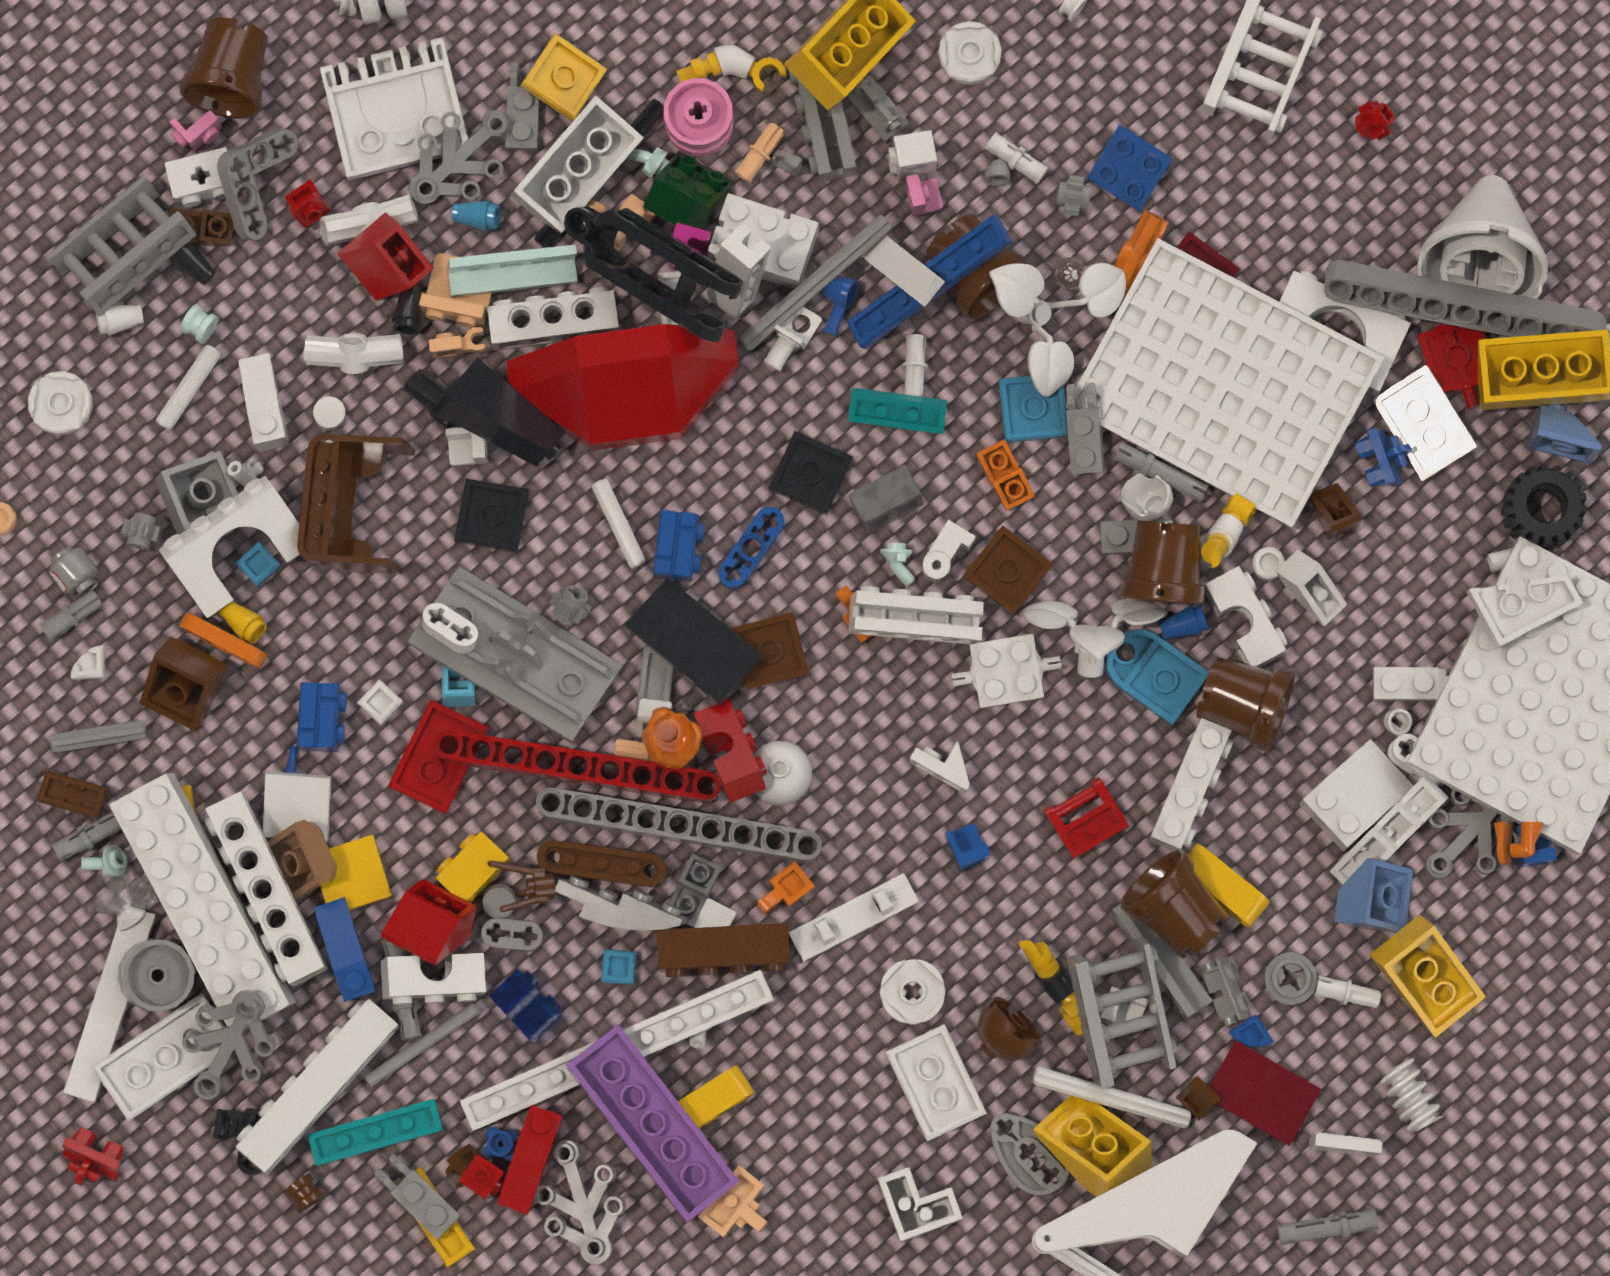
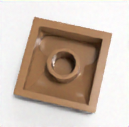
[267,820,337,901]

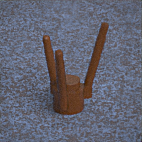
[477,860,555,912]

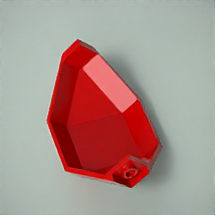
[506,324,739,451]

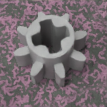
[1056,175,1091,216]
[121,513,163,551]
[549,585,592,625]

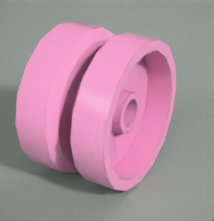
[664,78,733,157]

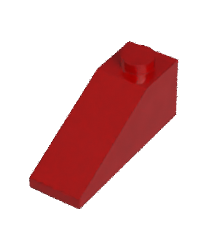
[497,1105,562,1216]

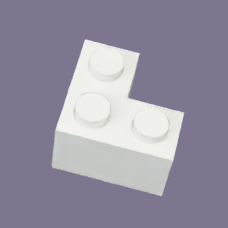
[878,1167,963,1242]

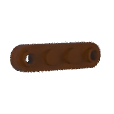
[537,840,666,888]

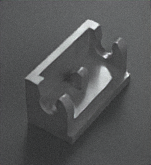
[848,465,924,535]

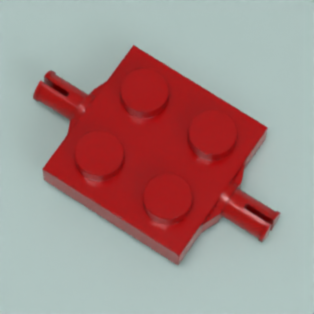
[1416,323,1486,410]

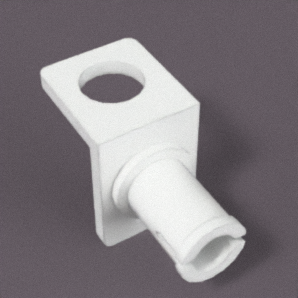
[763,306,822,372]

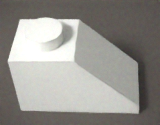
[1275,550,1347,626]

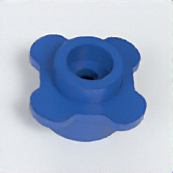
[483,1127,518,1162]

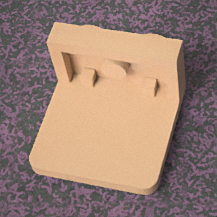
[419,253,492,328]

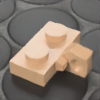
[698,1165,768,1238]

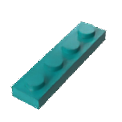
[307,1099,444,1167]

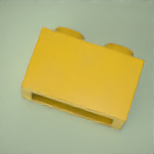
[436,831,511,903]

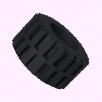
[1501,464,1587,550]

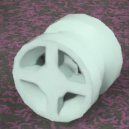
[180,304,219,344]

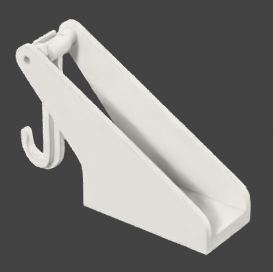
[1032,1130,1257,1276]

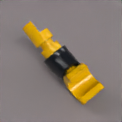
[1019,940,1083,1035]

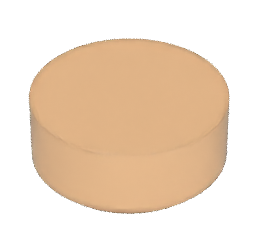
[0,502,17,536]

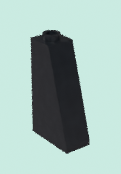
[432,357,566,467]

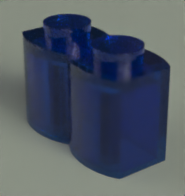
[488,969,562,1045]

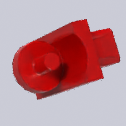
[62,1127,123,1186]

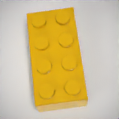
[784,0,916,111]

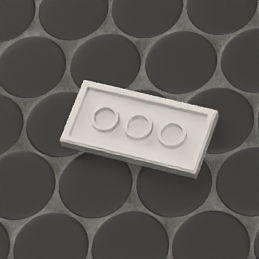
[92,993,235,1121]

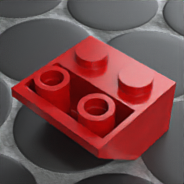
[337,212,434,300]
[381,879,477,965]

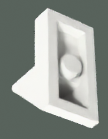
[909,741,970,795]

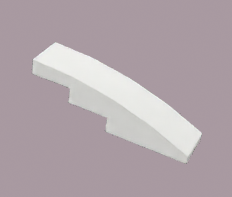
[1330,775,1449,884]

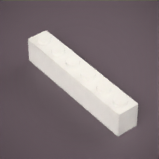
[236,999,399,1176]

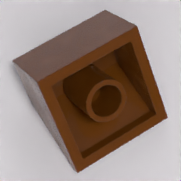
[139,636,228,732]

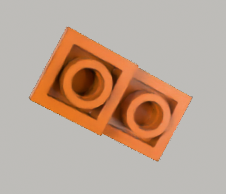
[975,439,1035,511]

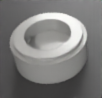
[483,884,516,919]

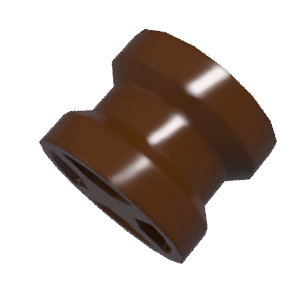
[283,1173,325,1214]

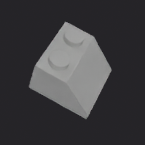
[155,451,238,535]

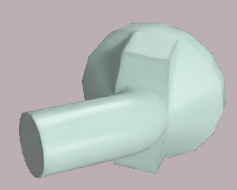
[627,147,670,179]
[880,543,915,586]
[81,845,128,877]

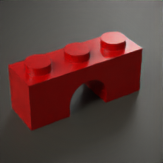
[693,699,768,803]

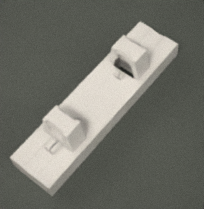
[789,873,919,963]

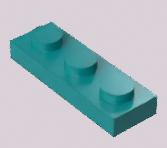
[848,387,947,434]

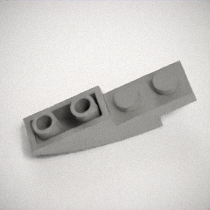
[555,875,689,931]

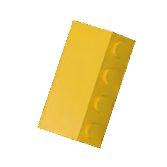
[1478,329,1610,410]

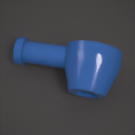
[822,277,858,337]

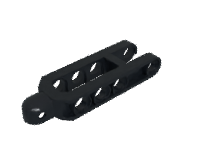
[564,206,743,342]

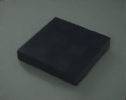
[768,431,853,516]
[454,478,530,553]

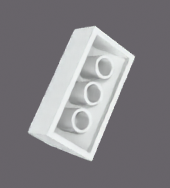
[510,95,644,233]

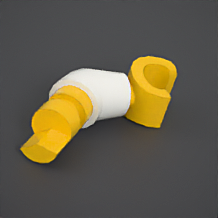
[677,45,787,94]
[1201,493,1257,569]

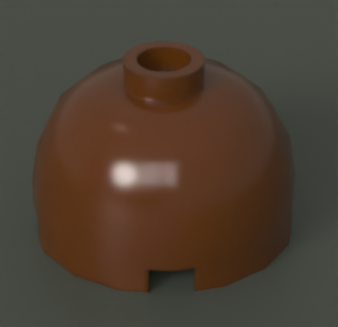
[977,997,1042,1061]

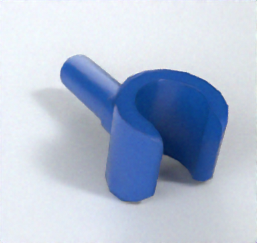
[285,746,298,773]

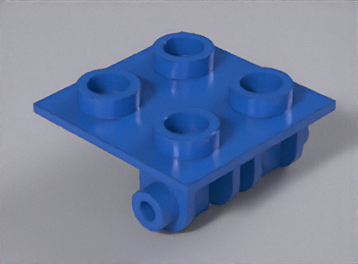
[1087,124,1173,212]

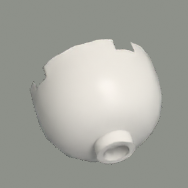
[753,741,812,806]

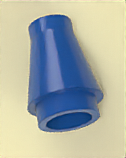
[1159,605,1209,640]

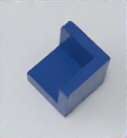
[944,824,991,871]
[1514,825,1557,868]

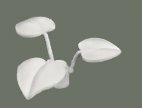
[989,263,1126,397]
[1019,599,1168,678]

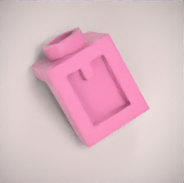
[905,174,943,217]

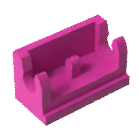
[669,223,711,270]

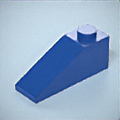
[314,897,377,1002]

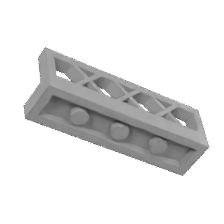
[1110,904,1213,1021]

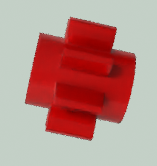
[1355,100,1395,141]

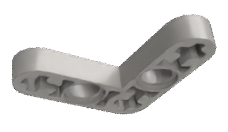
[217,129,298,240]

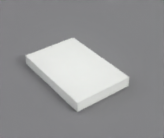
[1372,365,1478,481]
[885,1024,987,1142]

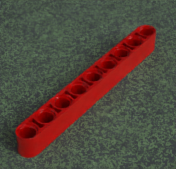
[434,730,721,804]

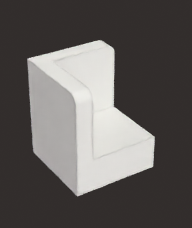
[445,428,489,466]
[1100,987,1149,1025]

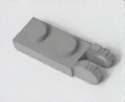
[505,63,540,151]
[1066,383,1104,474]
[374,1153,461,1240]

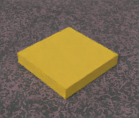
[520,33,607,122]
[320,835,392,911]

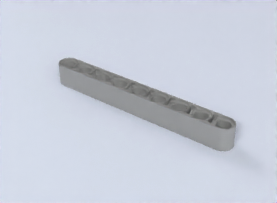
[1324,260,1607,337]
[536,788,822,863]

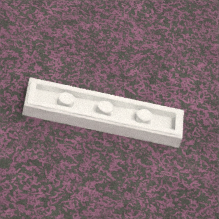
[861,235,945,307]

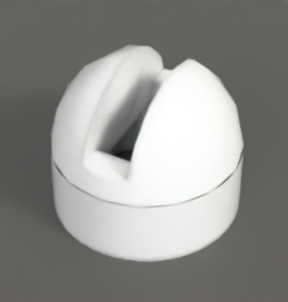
[1383,708,1412,735]

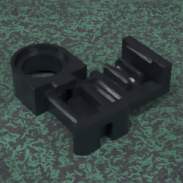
[213,1108,263,1176]

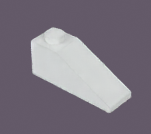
[238,353,290,452]

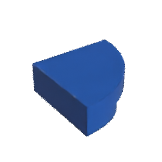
[1228,1015,1274,1048]

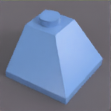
[1528,404,1602,464]
[1334,858,1413,933]

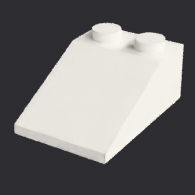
[1299,739,1414,852]

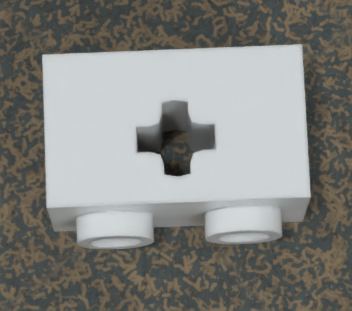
[165,147,237,208]

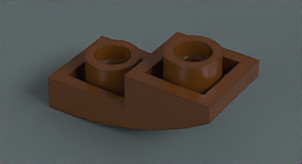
[168,208,233,246]

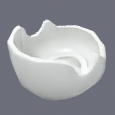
[1121,474,1173,521]

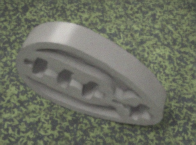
[990,1113,1070,1196]

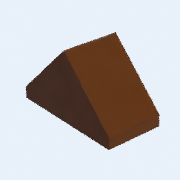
[1309,483,1362,540]

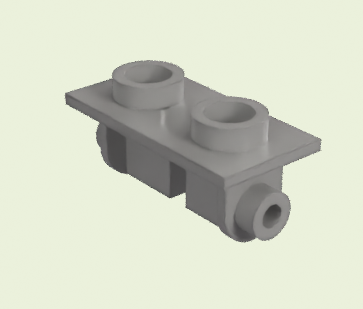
[847,75,909,142]
[1201,956,1251,1026]

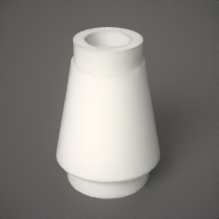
[95,305,144,336]

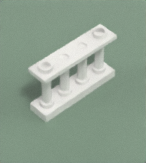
[1201,0,1323,140]

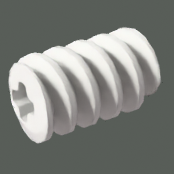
[1380,1058,1445,1132]

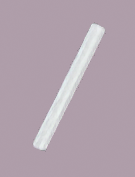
[1033,1067,1191,1128]

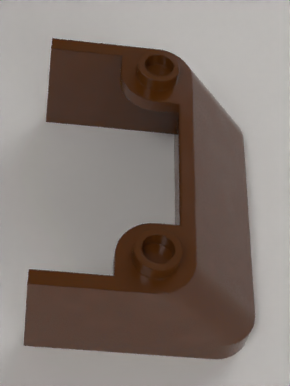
[297,434,416,575]

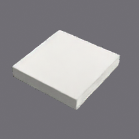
[263,772,332,842]
[1308,1132,1383,1157]

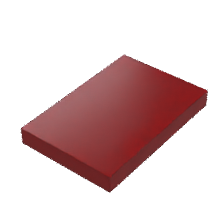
[388,699,489,815]

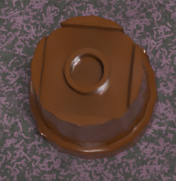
[180,17,268,119]
[926,214,1030,320]
[1120,520,1205,605]
[1196,657,1295,752]
[1121,850,1228,958]

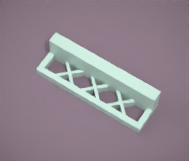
[446,244,578,298]

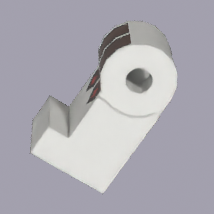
[923,520,976,583]

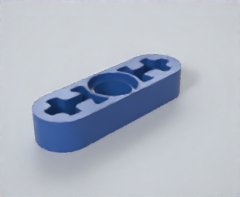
[719,507,784,590]

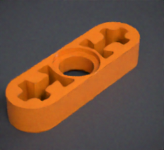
[178,612,268,669]

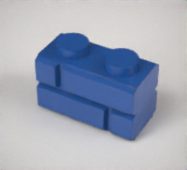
[653,510,705,582]
[296,682,347,752]

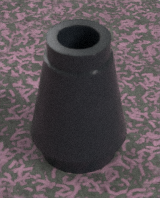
[168,243,216,286]
[391,285,423,335]

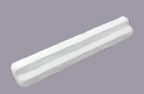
[156,345,221,430]
[592,479,645,568]

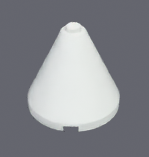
[1418,175,1548,313]

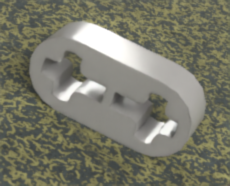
[481,918,544,952]

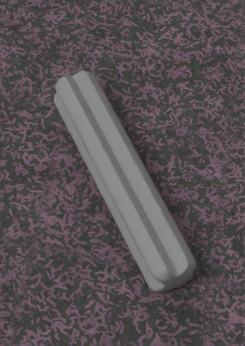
[50,720,147,753]

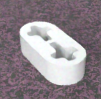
[422,603,478,654]

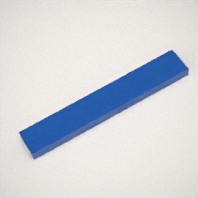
[847,215,1013,349]

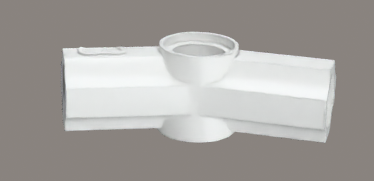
[319,194,419,246]
[303,333,403,374]

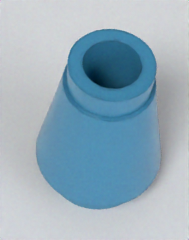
[452,200,501,232]

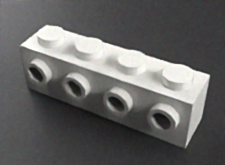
[1149,718,1234,852]

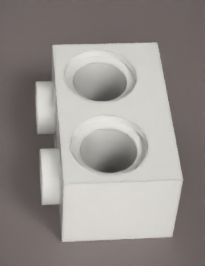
[888,130,937,184]

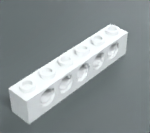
[204,791,328,987]

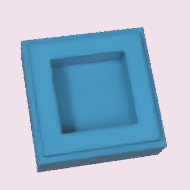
[235,542,282,588]
[601,949,637,985]

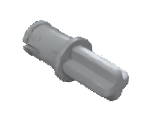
[39,591,102,641]

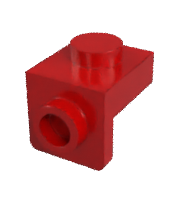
[285,179,331,228]
[460,1155,505,1199]

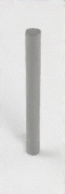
[364,1003,480,1087]

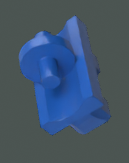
[1355,427,1413,487]

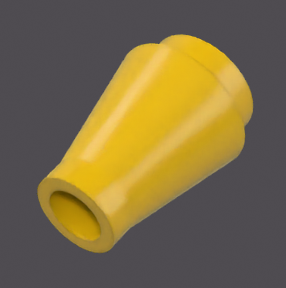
[219,601,267,644]

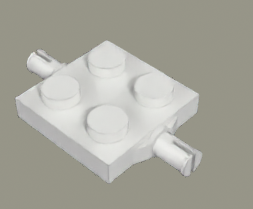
[951,634,1062,709]

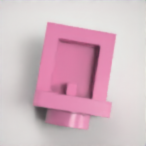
[169,110,222,152]

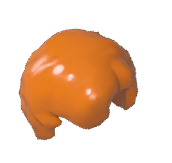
[642,707,703,769]

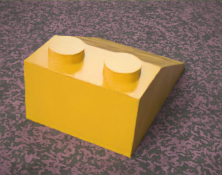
[1369,914,1486,1038]
[1033,1095,1152,1197]

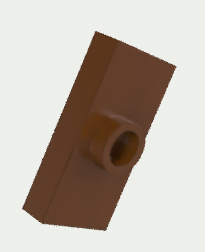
[36,770,109,820]

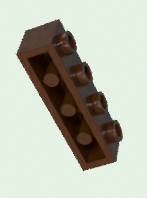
[657,923,790,977]

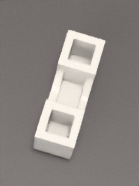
[1204,566,1287,668]
[381,953,486,1005]

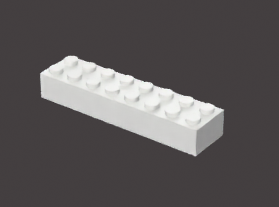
[109,773,296,1031]

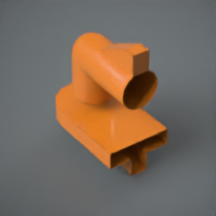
[1494,822,1543,865]

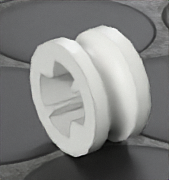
[1058,0,1087,22]

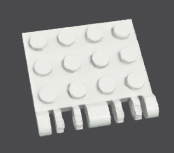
[320,37,468,181]

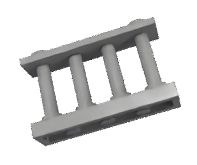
[46,175,197,316]
[1066,937,1178,1089]

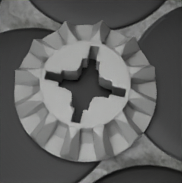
[1264,952,1317,1005]

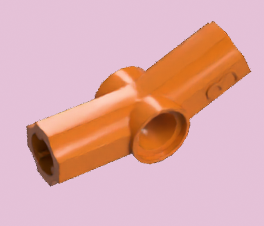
[1115,210,1169,306]

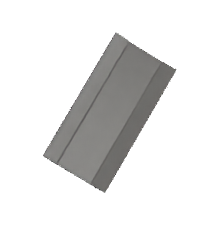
[407,567,623,743]

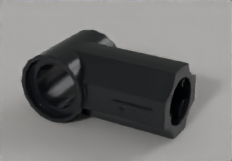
[403,369,455,429]

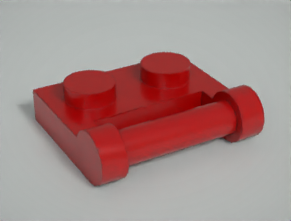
[1043,777,1129,860]

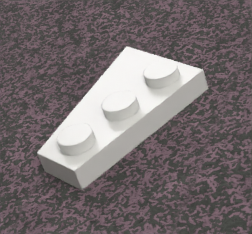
[1466,575,1583,648]

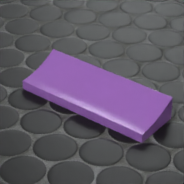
[564,1024,739,1223]

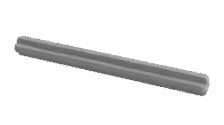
[739,215,892,351]

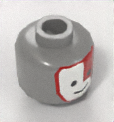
[50,546,98,595]

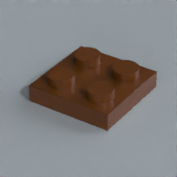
[963,525,1054,616]
[731,612,809,691]

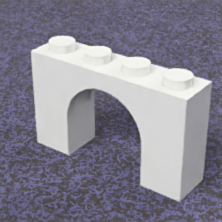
[1279,271,1411,397]
[158,476,299,618]

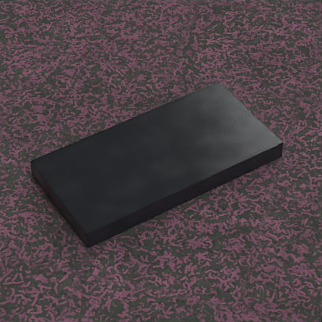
[624,577,763,706]

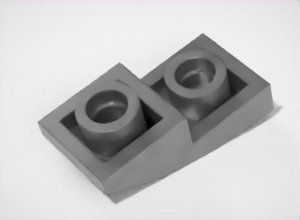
[669,853,722,928]

